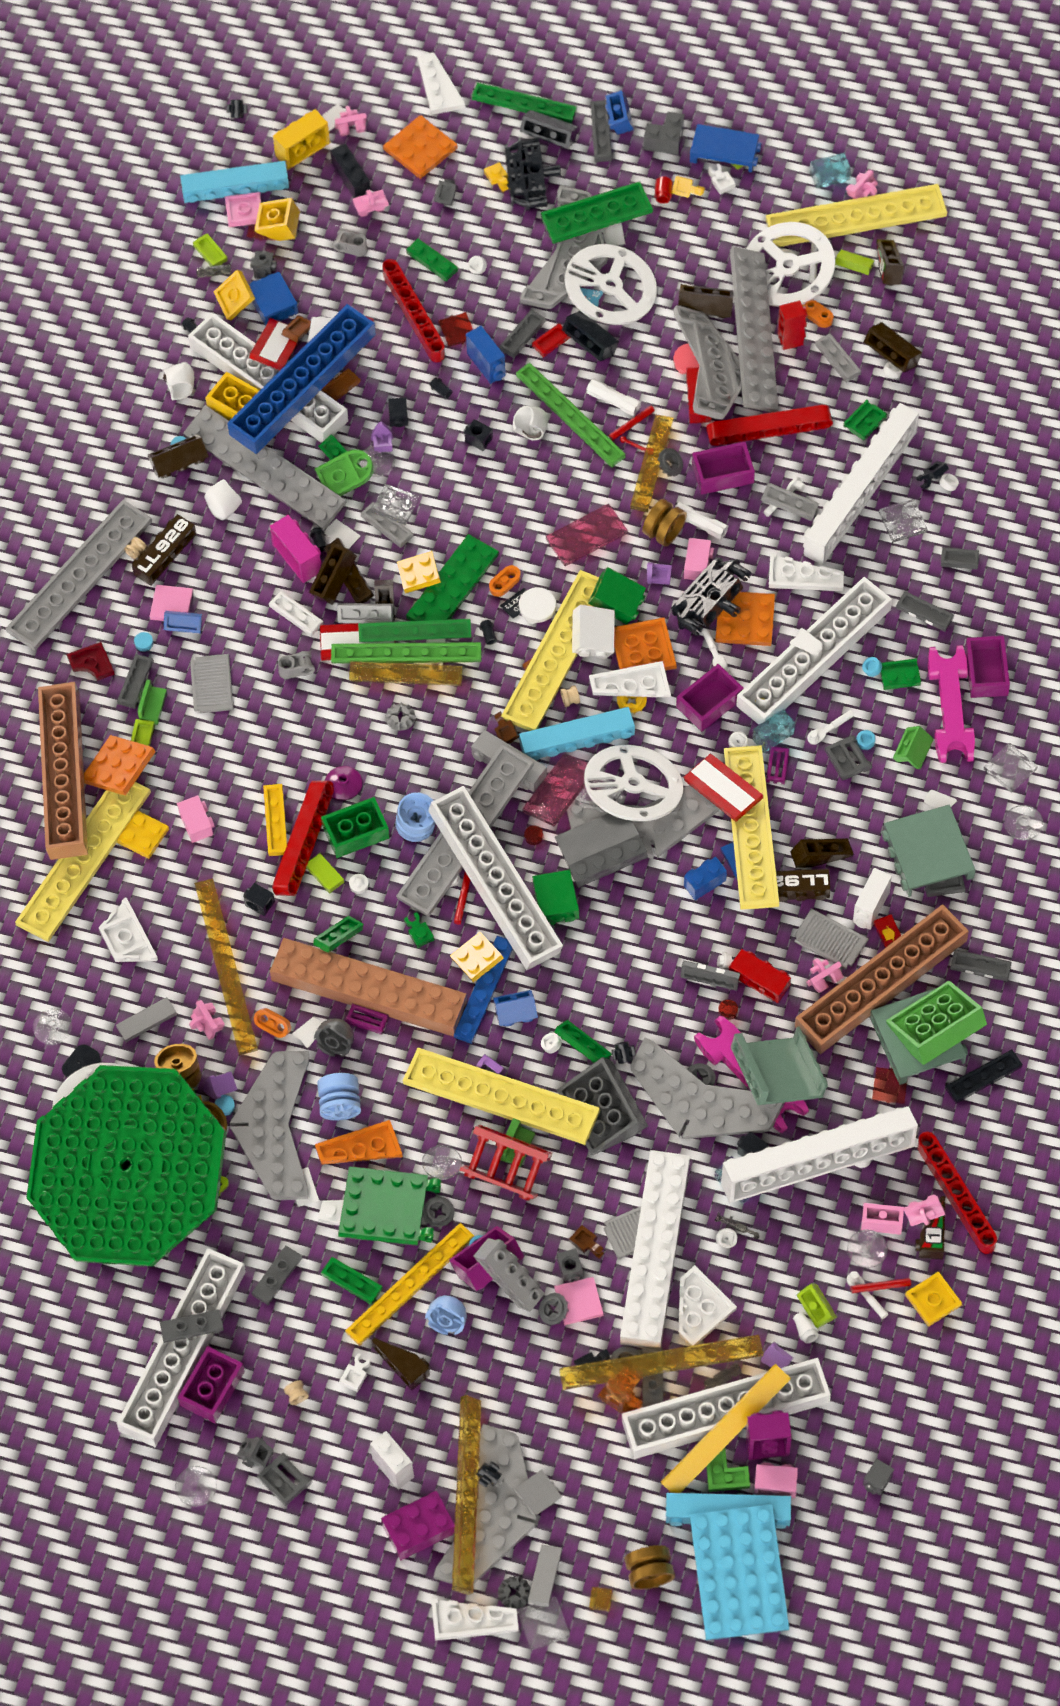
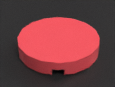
[673,344,699,374]

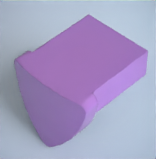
[371,422,393,453]
[647,562,672,585]
[476,1054,508,1076]
[203,1071,237,1099]
[761,1342,794,1368]

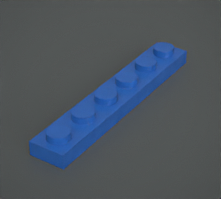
[454,936,513,1044]

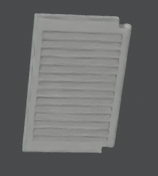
[190,654,234,713]
[794,908,869,969]
[603,1206,680,1259]

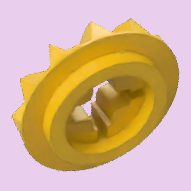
[617,696,647,714]

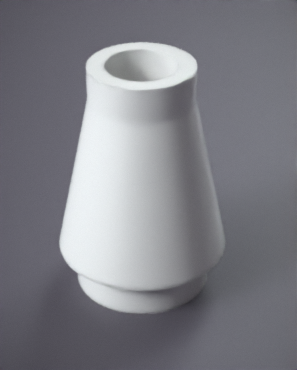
[793,1312,819,1344]

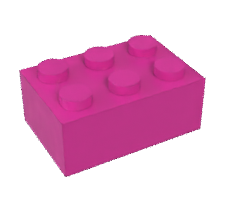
[270,515,322,583]

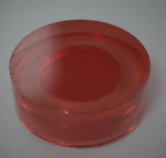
[524,825,543,845]
[718,999,738,1020]

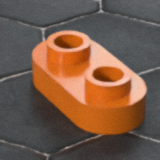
[802,299,833,328]
[489,565,521,597]
[254,1008,291,1038]

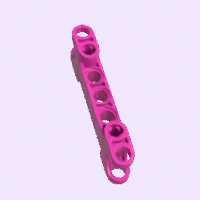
[928,645,975,763]
[694,1016,809,1133]

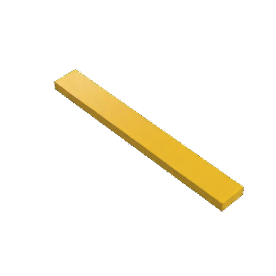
[345,1223,474,1346]
[661,1363,791,1493]

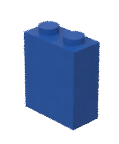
[248,272,298,326]
[466,326,506,384]

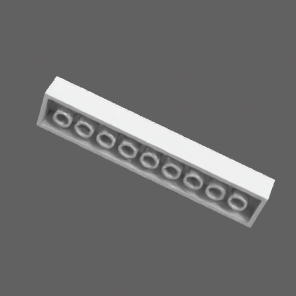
[188,313,348,443]
[803,403,919,565]
[737,577,892,729]
[428,786,563,971]
[721,1106,918,1203]
[620,1150,690,1348]
[117,1248,246,1448]
[622,1358,831,1459]

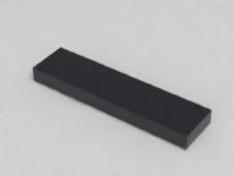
[945,1049,1023,1104]

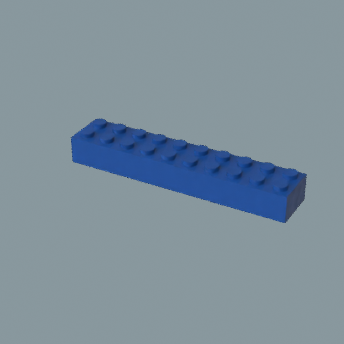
[227,304,376,455]

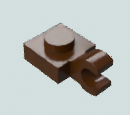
[494,711,519,744]
[569,1225,604,1259]

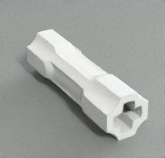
[586,379,641,416]
[675,502,728,540]

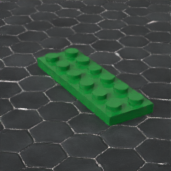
[540,181,653,244]
[406,534,499,621]

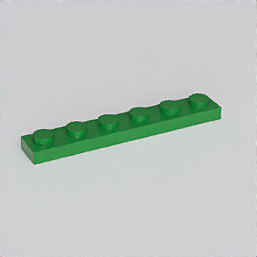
[472,82,577,124]
[358,619,471,643]

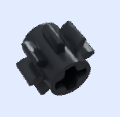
[226,100,248,118]
[611,1041,636,1064]
[476,1461,502,1488]

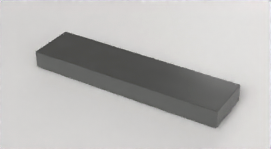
[590,100,612,162]

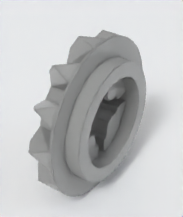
[385,702,416,731]

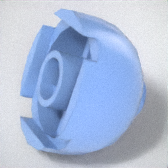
[425,1296,467,1335]

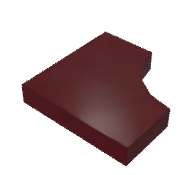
[66,642,115,681]

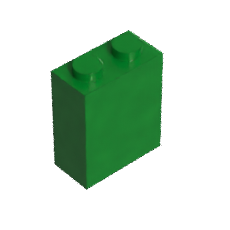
[588,567,646,624]
[532,870,579,925]

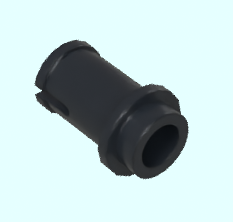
[182,317,198,333]
[429,377,453,400]
[310,527,327,552]
[479,620,497,645]

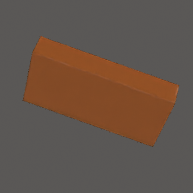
[281,315,311,343]
[321,368,361,401]

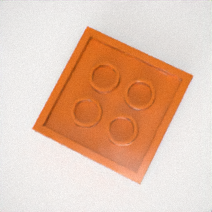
[383,115,458,179]
[715,592,775,646]
[614,617,677,671]
[84,735,156,796]

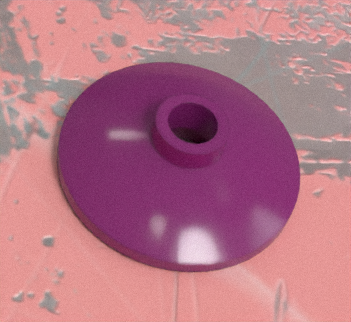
[325,766,362,801]

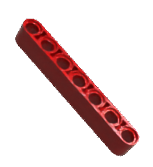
[382,259,445,363]
[706,405,833,446]
[272,781,334,896]
[917,1131,997,1254]

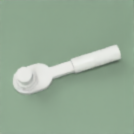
[809,243,817,283]
[764,476,805,517]
[702,629,729,672]
[807,710,855,745]
[847,1271,888,1319]

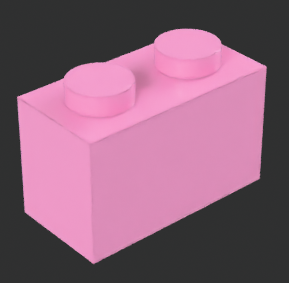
[684,538,714,580]
[177,796,215,843]
[861,1203,904,1235]
[754,1462,798,1498]

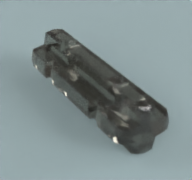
[196,264,231,277]
[704,1363,742,1389]

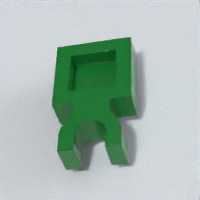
[404,912,434,949]

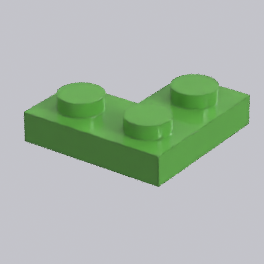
[706,1448,750,1492]

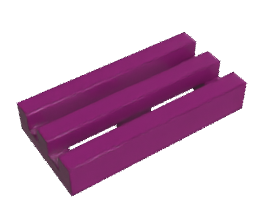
[766,746,790,785]
[345,1003,389,1035]

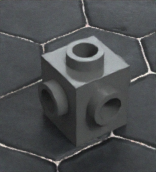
[250,251,277,279]
[236,1437,274,1468]

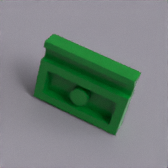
[843,399,887,441]
[880,658,921,690]

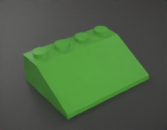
[886,981,987,1065]

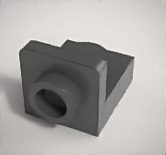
[434,179,459,206]

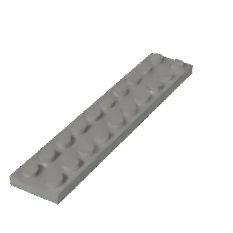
[730,246,778,413]
[183,405,347,531]
[6,500,152,651]
[396,745,534,917]

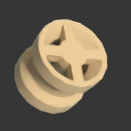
[124,537,147,560]
[560,685,580,707]
[284,1380,309,1405]

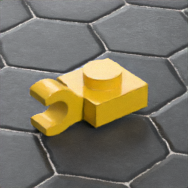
[484,162,509,192]
[672,175,705,198]

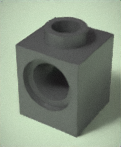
[557,1248,583,1283]
[863,1458,894,1496]

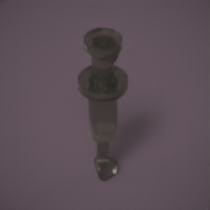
[714,1212,760,1239]

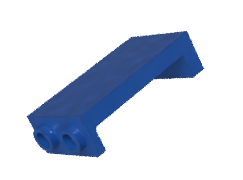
[690,124,762,172]

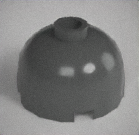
[314,1018,354,1057]

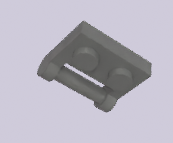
[825,735,873,781]
[257,1453,312,1507]

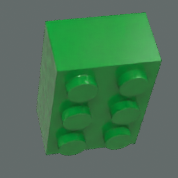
[321,797,390,859]

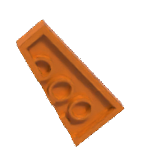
[315,1120,403,1165]

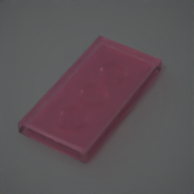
[546,503,628,567]
[522,753,588,827]

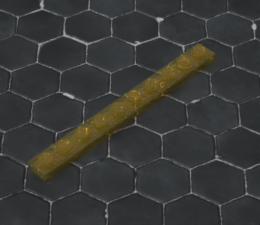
[194,878,258,1055]
[559,1334,763,1390]
[452,1395,481,1595]

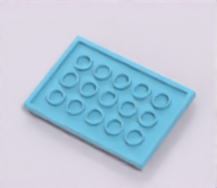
[690,1504,789,1641]

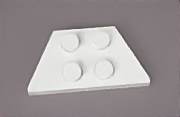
[99,898,158,962]

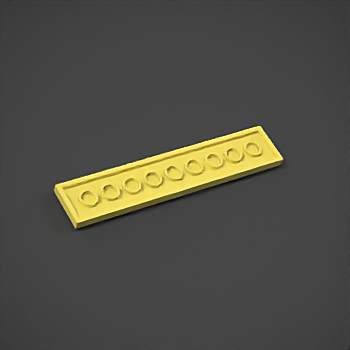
[765,184,947,247]
[501,570,599,731]
[724,745,779,910]
[15,782,151,942]
[403,1048,600,1145]

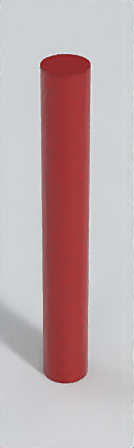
[608,405,655,441]
[454,872,471,925]
[850,1278,911,1294]

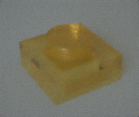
[589,1587,613,1612]

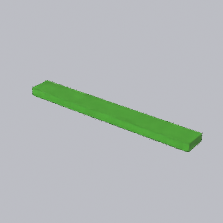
[516,362,626,467]
[331,642,481,664]

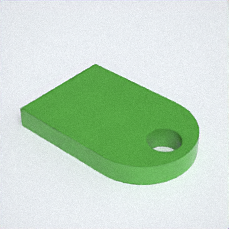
[315,449,374,496]

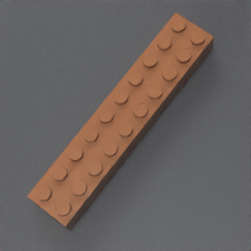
[38,682,88,860]
[795,904,969,1055]
[270,938,467,1037]

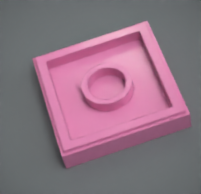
[225,192,261,227]
[150,585,193,621]
[554,1277,604,1325]

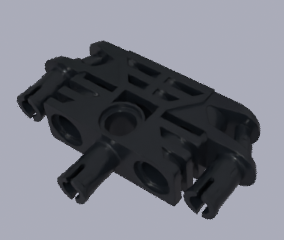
[504,137,561,211]
[672,558,751,636]

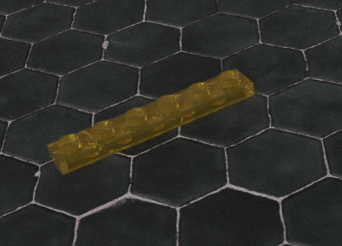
[630,414,673,512]
[349,661,463,686]

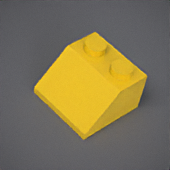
[255,198,300,241]

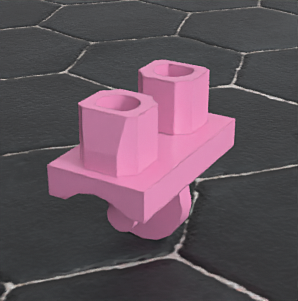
[335,106,367,137]
[846,170,878,199]
[353,189,389,217]
[806,958,844,993]
[189,1000,224,1040]
[904,1195,945,1227]

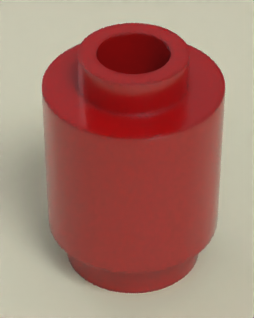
[654,176,673,204]

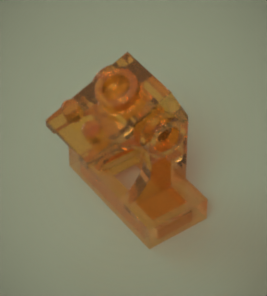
[598,1366,643,1414]

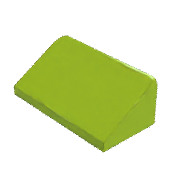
[835,249,875,275]
[796,1283,837,1328]

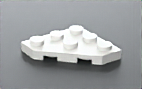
[679,1265,737,1349]

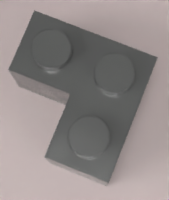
[644,112,685,155]

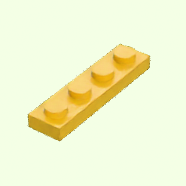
[263,784,287,856]

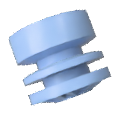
[395,792,435,842]
[317,1073,361,1121]

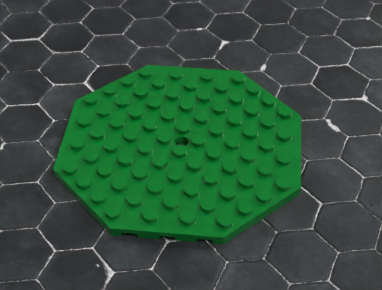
[26,1065,227,1267]

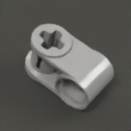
[332,229,368,257]
[278,651,315,679]

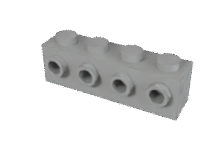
[473,1238,545,1312]

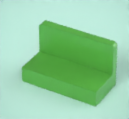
[138,679,167,725]
[893,726,933,769]
[501,1118,535,1167]

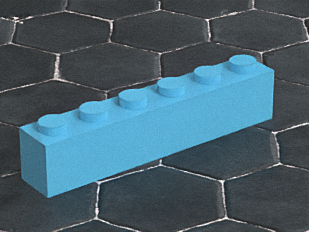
[180,161,289,203]
[519,707,635,761]
[666,1493,791,1529]

